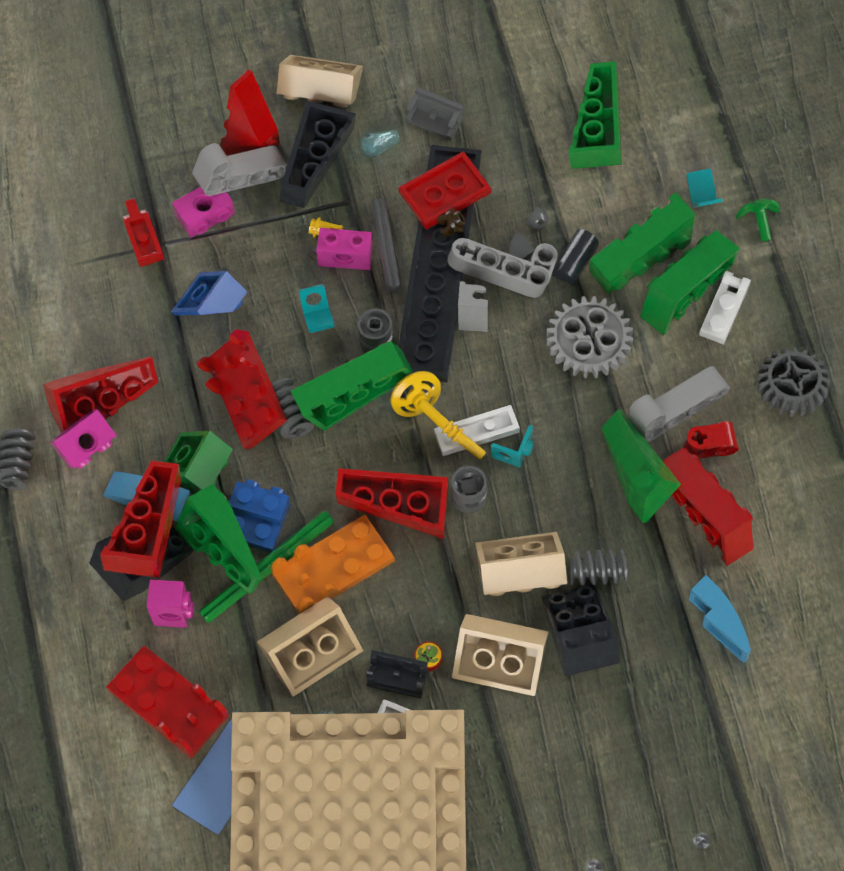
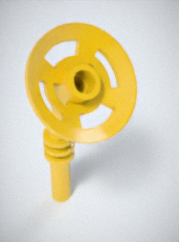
[390,371,486,460]

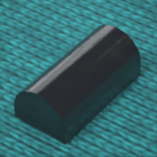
[552,229,599,286]

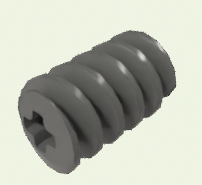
[272,378,314,439]
[0,429,36,490]
[569,549,627,586]

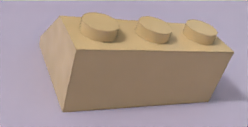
[276,55,363,107]
[475,532,567,596]
[257,596,363,697]
[452,614,549,696]

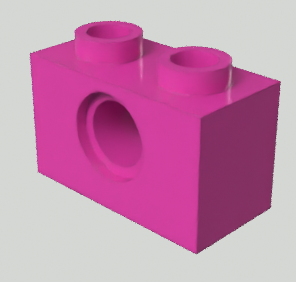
[172,187,235,238]
[316,228,373,270]
[50,409,117,469]
[147,580,194,628]

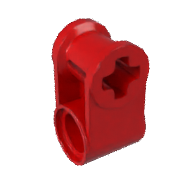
[684,421,739,459]

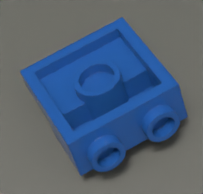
[229,479,291,552]

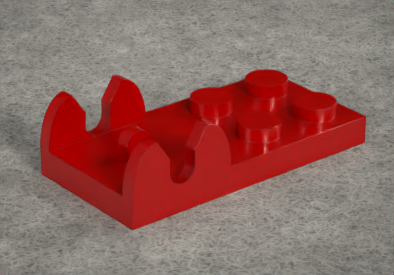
[197,329,287,450]
[106,645,229,759]

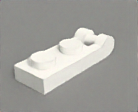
[699,271,751,345]

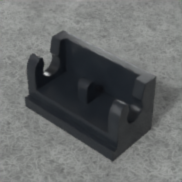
[366,650,428,699]

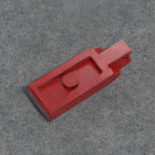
[123,198,164,267]

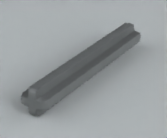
[372,198,400,292]

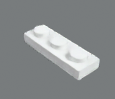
[434,405,520,456]

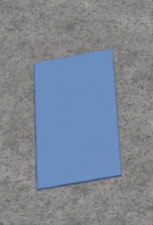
[172,719,232,835]

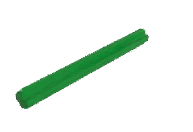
[199,511,334,623]

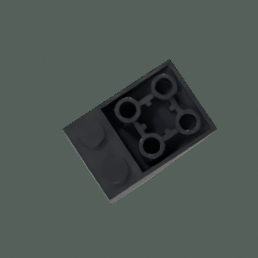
[89,525,194,602]
[541,585,620,676]

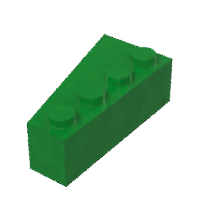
[568,61,622,169]
[589,192,695,294]
[291,341,413,431]

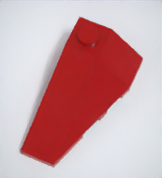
[220,69,280,156]
[43,356,158,435]

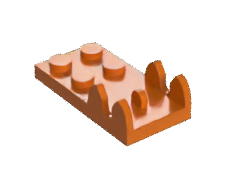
[271,515,395,615]

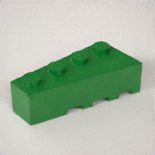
[640,230,740,336]

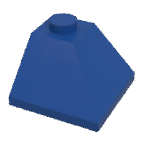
[171,271,247,315]

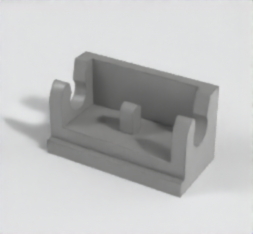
[458,282,488,332]

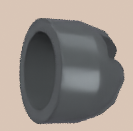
[526,207,548,230]

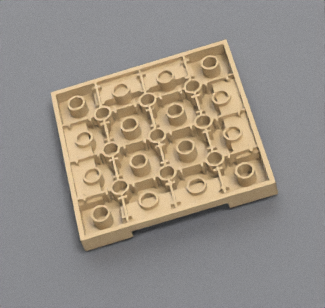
[230,710,466,871]

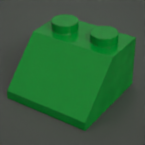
[164,431,233,495]

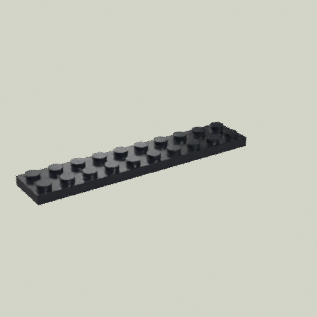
[398,145,482,383]

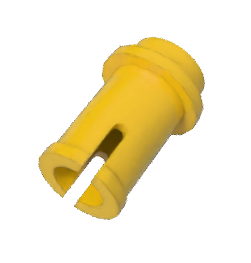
[309,217,343,238]

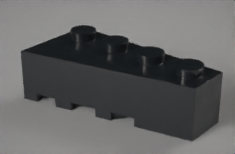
[280,101,356,208]

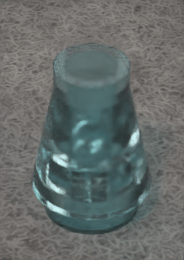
[360,129,400,158]

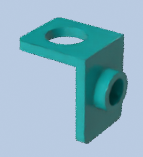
[686,168,723,208]
[299,284,335,333]
[491,425,534,468]

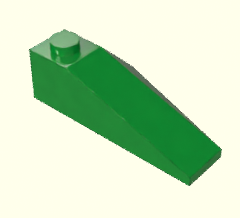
[601,409,681,523]
[175,484,262,594]

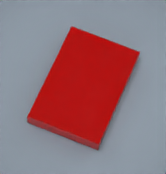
[398,151,492,230]

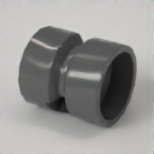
[358,309,393,353]
[451,466,487,513]

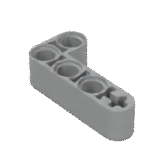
[192,143,288,196]
[448,238,557,298]
[629,366,730,442]

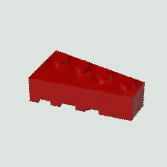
[663,447,754,566]
[100,461,181,578]
[335,468,449,539]

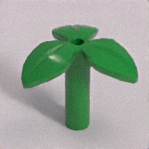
[736,198,780,242]

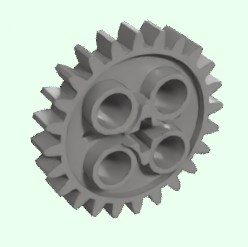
[547,296,633,378]

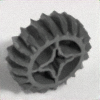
[756,346,830,417]

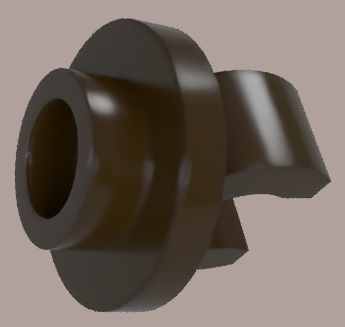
[437,208,465,237]

